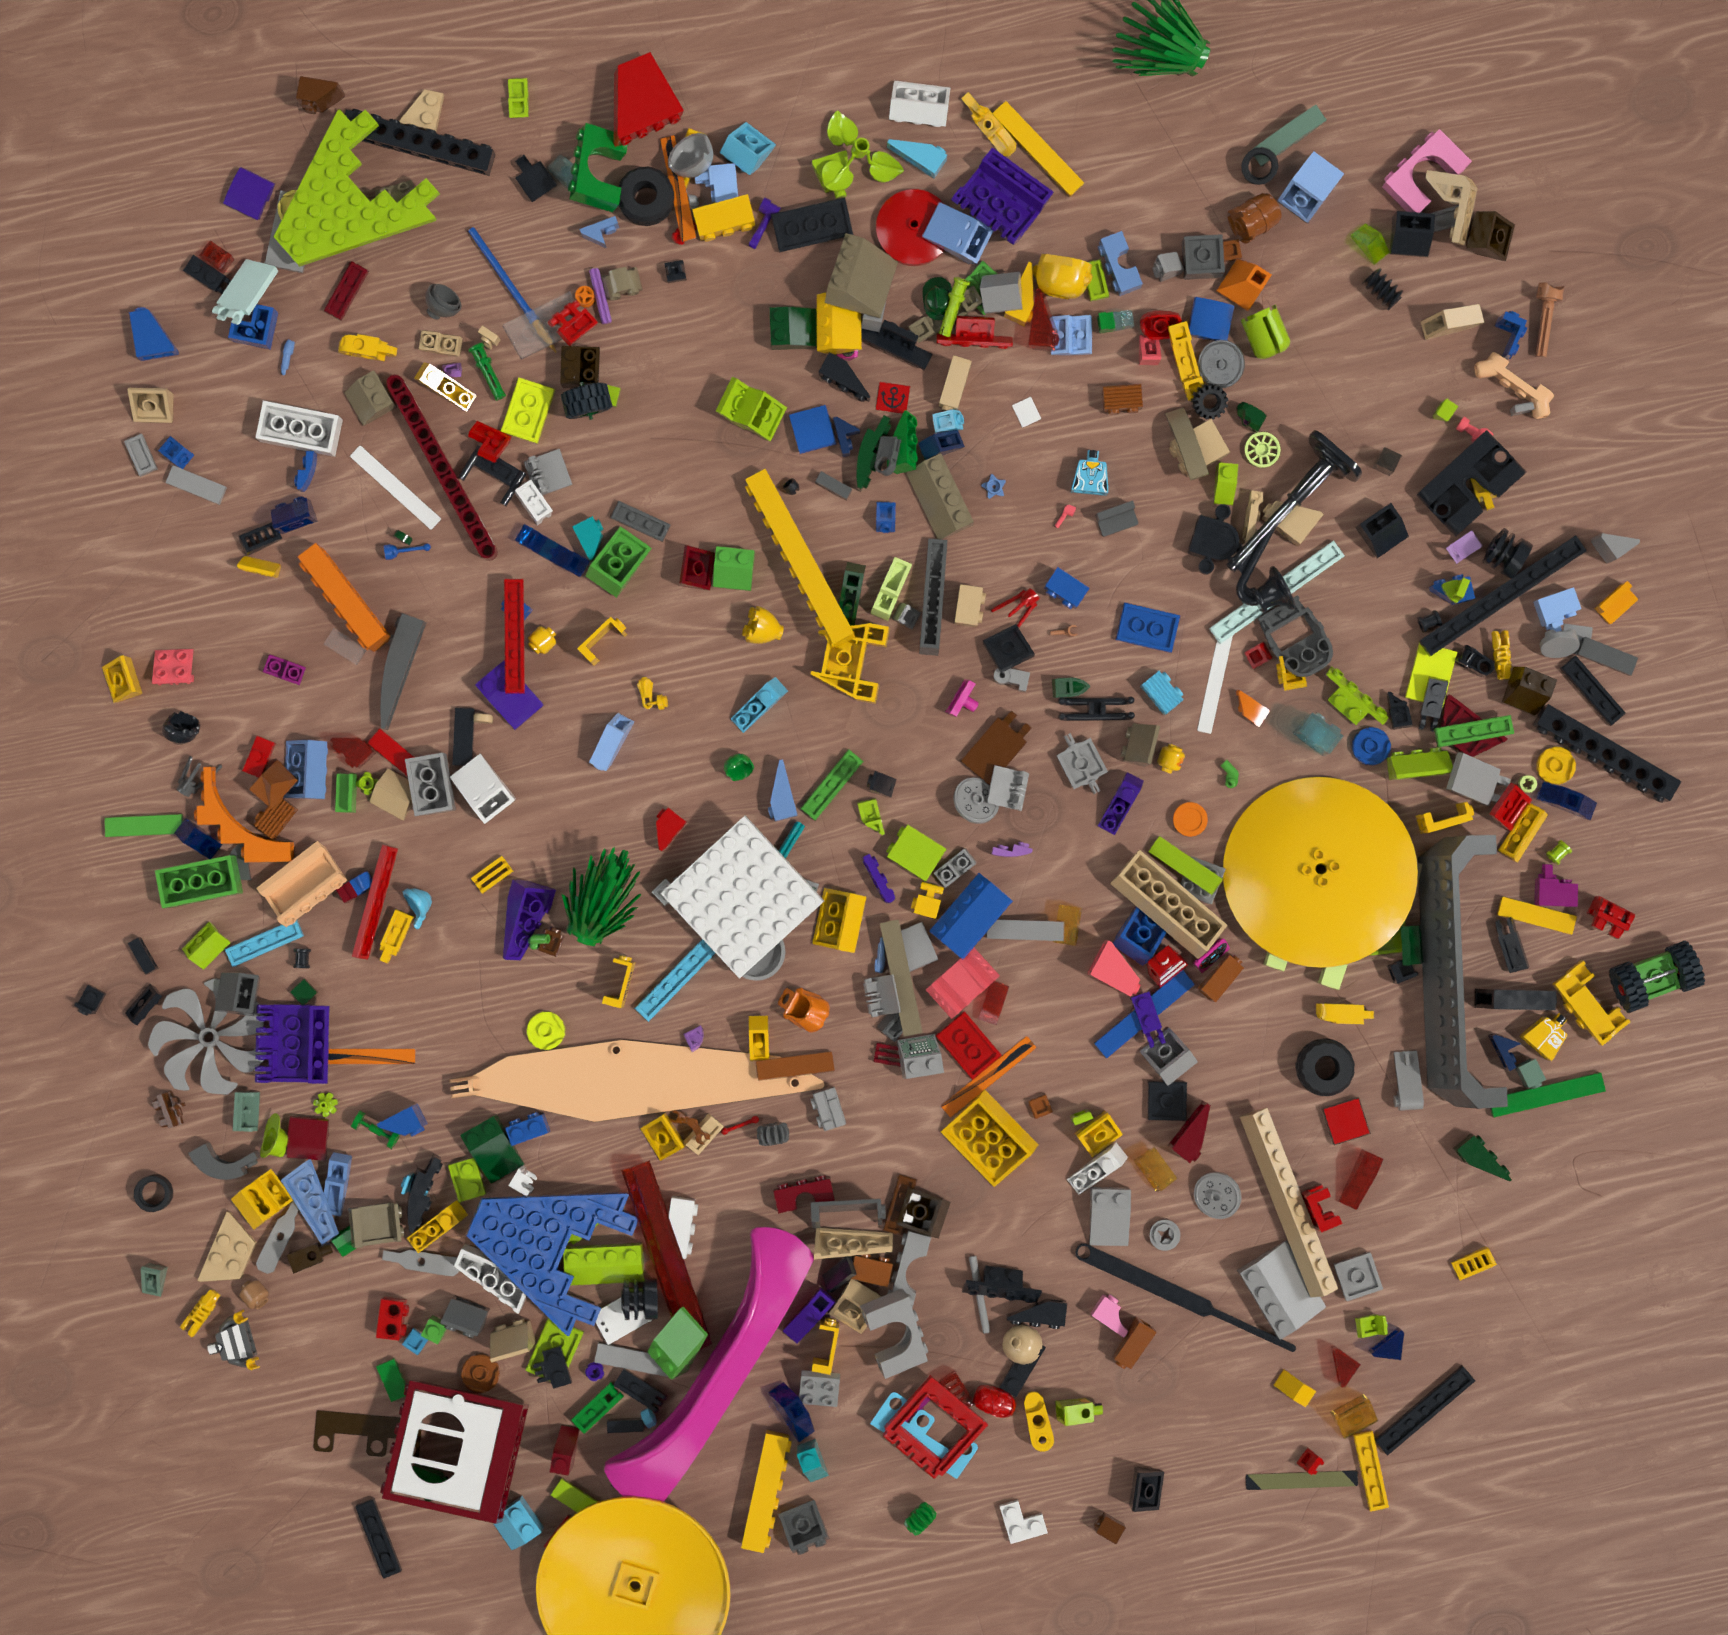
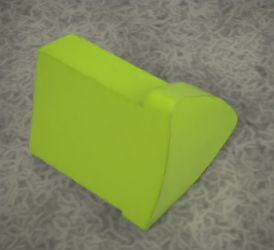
[1441,577,1471,603]

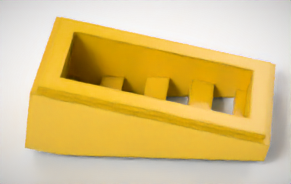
[1451,1246,1497,1280]

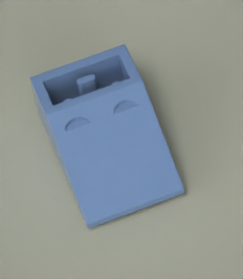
[922,202,993,265]

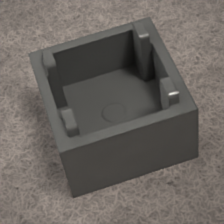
[1182,234,1225,280]

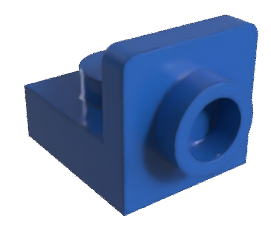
[158,436,194,469]
[876,502,896,533]

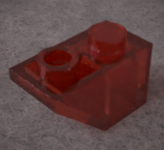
[330,737,376,769]

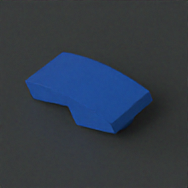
[294,451,317,492]

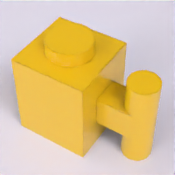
[911,882,944,919]

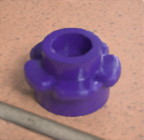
[585,1362,604,1381]

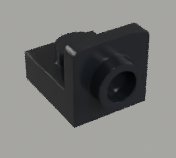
[74,984,107,1016]

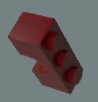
[773,1175,835,1214]

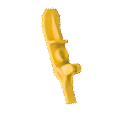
[961,92,1017,157]

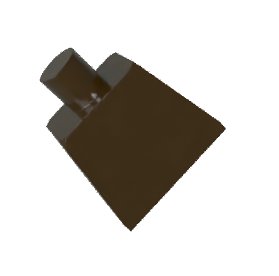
[286,1242,333,1274]

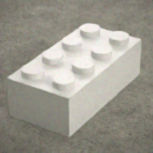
[255,401,343,457]

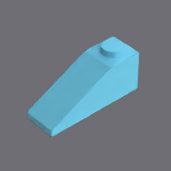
[887,139,947,178]

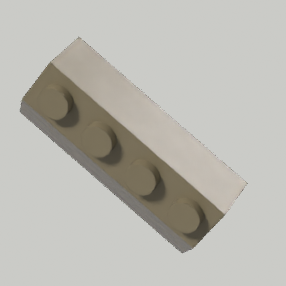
[906,453,974,540]

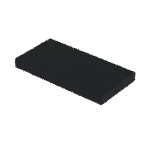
[771,197,853,253]

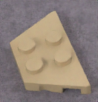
[197,1211,257,1282]

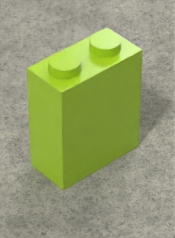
[886,824,946,882]

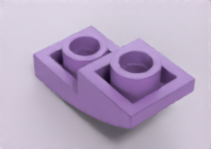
[991,842,1033,857]

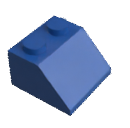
[377,1104,428,1137]

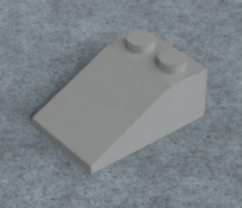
[1089,1187,1131,1246]

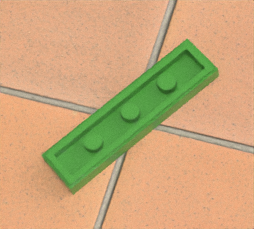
[1434,715,1514,748]
[800,750,864,821]
[105,814,184,837]

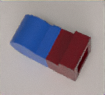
[336,871,373,903]

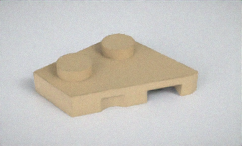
[400,90,444,131]

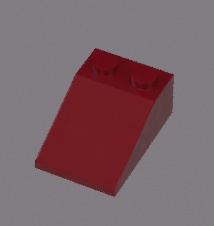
[1167,1100,1211,1163]

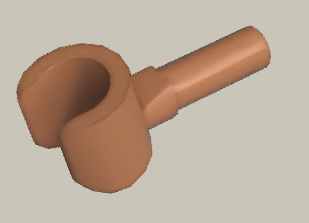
[1050,625,1078,637]

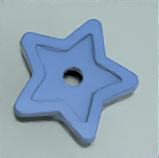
[981,474,1006,499]

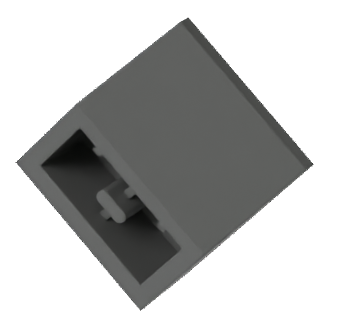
[215,973,260,1016]
[440,1296,490,1338]

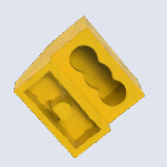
[231,1169,293,1230]

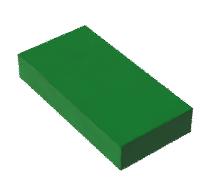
[376,1358,406,1402]

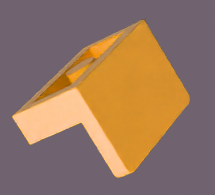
[1594,581,1638,625]

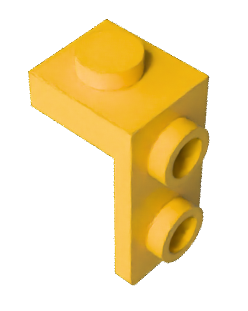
[1276,656,1307,691]

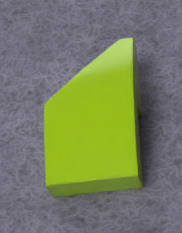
[857,798,885,835]

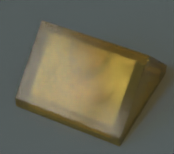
[1330,1394,1378,1439]

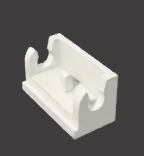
[515,480,553,526]
[509,1165,537,1196]

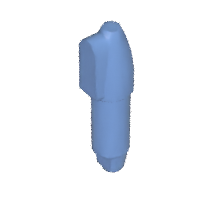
[281,339,295,375]
[875,937,885,973]

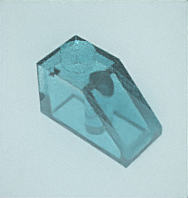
[547,155,573,189]

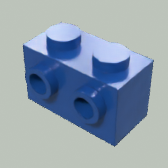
[1044,567,1090,609]
[505,1112,550,1146]

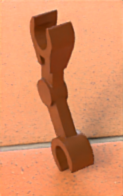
[670,1110,710,1145]

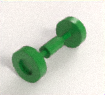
[351,1110,400,1150]

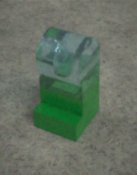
[1097,310,1134,334]

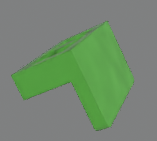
[335,773,357,813]

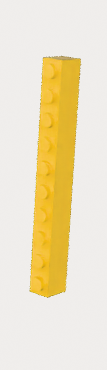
[745,469,855,648]

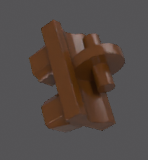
[152,1091,186,1128]

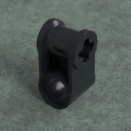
[1455,645,1494,677]

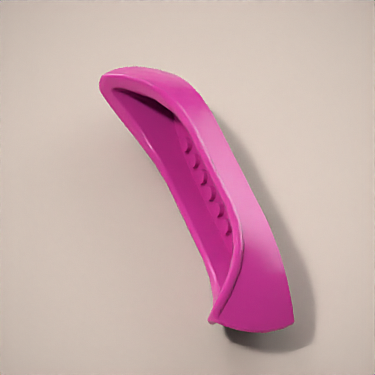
[604,1227,814,1502]

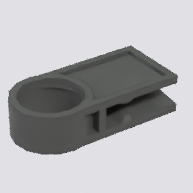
[875,437,901,476]

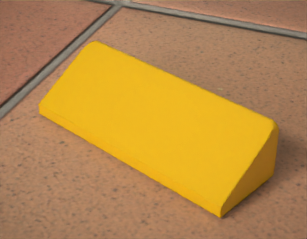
[1498,803,1548,863]

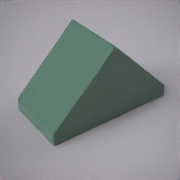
[141,1263,168,1297]

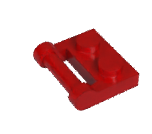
[1489,782,1532,832]

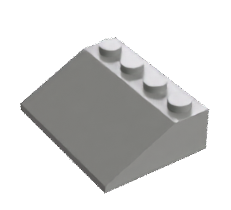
[1237,1240,1326,1340]

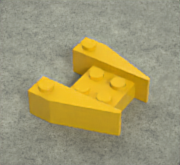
[811,623,890,704]

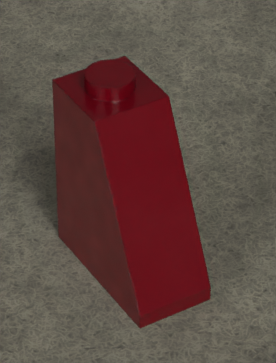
[549,1425,580,1476]

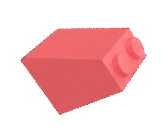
[1087,940,1141,997]

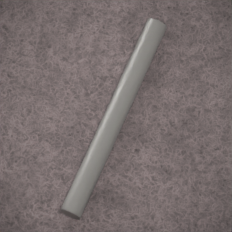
[969,1256,990,1334]

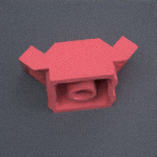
[926,948,1000,1019]

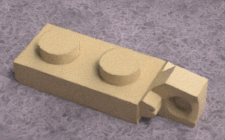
[1241,491,1263,544]

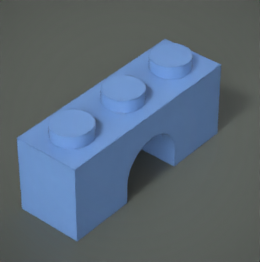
[1098,231,1143,296]

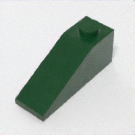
[839,562,866,626]

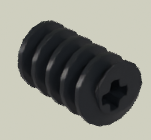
[1362,268,1403,311]

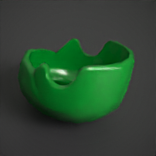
[724,753,754,781]

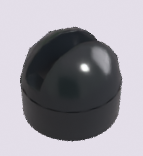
[783,478,799,495]

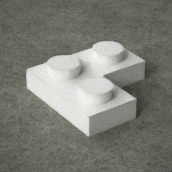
[999,1500,1048,1544]

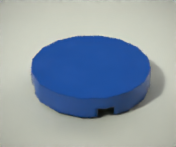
[1352,727,1391,765]

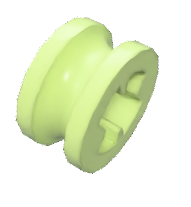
[1518,775,1537,793]

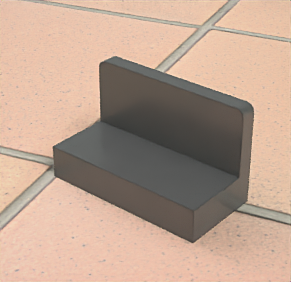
[1095,500,1138,537]

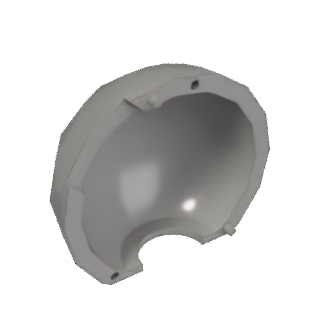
[668,133,713,178]

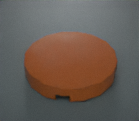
[461,1353,500,1393]

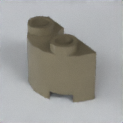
[601,267,643,301]

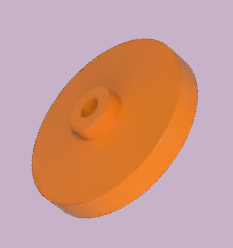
[1173,802,1208,837]

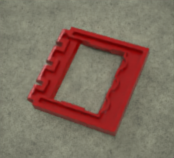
[882,1375,988,1479]

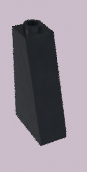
[1474,988,1557,1010]

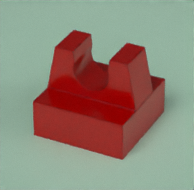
[1297,1448,1325,1475]

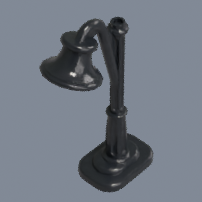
[1226,430,1362,613]

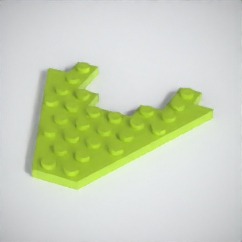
[273,109,440,267]

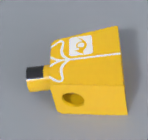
[1519,1013,1567,1061]

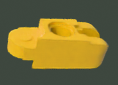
[338,334,398,362]
[1316,1003,1374,1024]
[1024,1391,1054,1452]

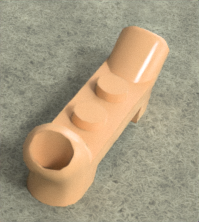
[1474,352,1554,419]

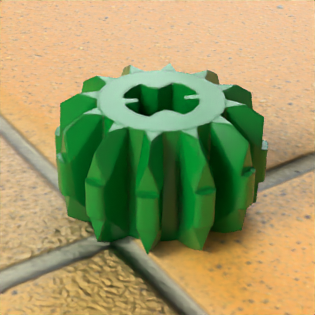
[904,1502,937,1536]

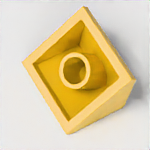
[102,655,143,703]
[1074,1111,1123,1157]
[640,1112,686,1161]

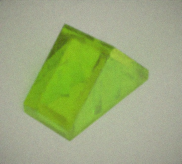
[1351,223,1390,265]

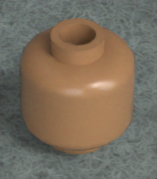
[240,1280,269,1309]

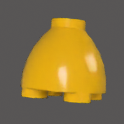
[742,606,784,644]

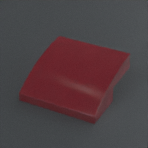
[287,1116,329,1161]

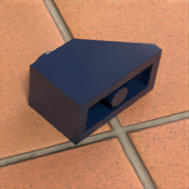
[918,430,965,460]

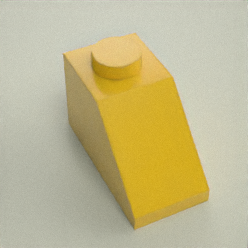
[749,1016,769,1061]

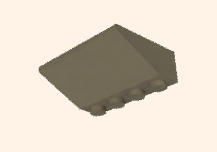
[825,233,898,318]

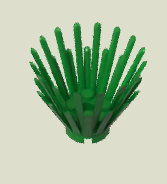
[1112,0,1211,76]

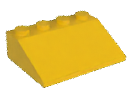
[941,1090,1039,1187]

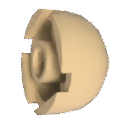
[1002,1325,1042,1365]

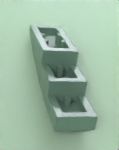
[1250,105,1327,166]

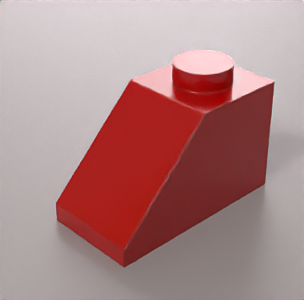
[656,807,687,852]

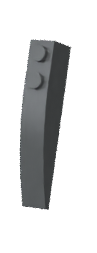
[919,539,948,656]
[380,613,427,730]

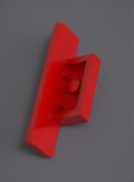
[936,316,1013,349]

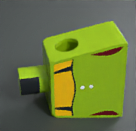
[1055,1398,1103,1426]

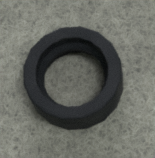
[1241,147,1279,185]
[134,1174,174,1212]

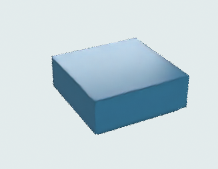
[402,1328,428,1355]

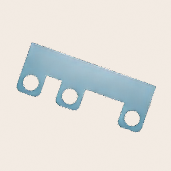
[870,1392,978,1479]

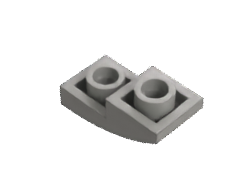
[934,848,977,888]

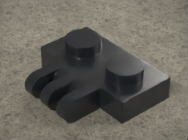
[532,1345,572,1389]

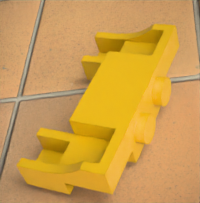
[1552,961,1630,1046]

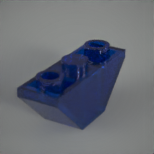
[1536,782,1597,821]
[767,1382,815,1443]

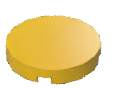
[1536,747,1576,785]

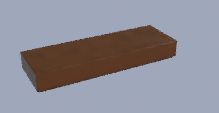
[883,1174,917,1236]

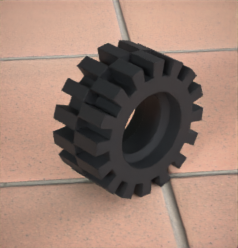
[1191,383,1228,420]

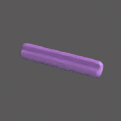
[589,268,612,324]

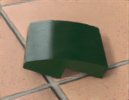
[1401,925,1423,966]

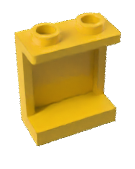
[1415,802,1474,834]

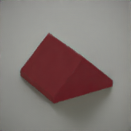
[679,545,715,590]

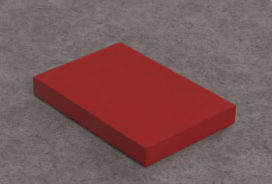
[936,1011,1002,1080]

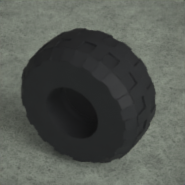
[619,166,674,226]
[1295,1038,1355,1096]

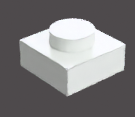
[652,879,671,906]

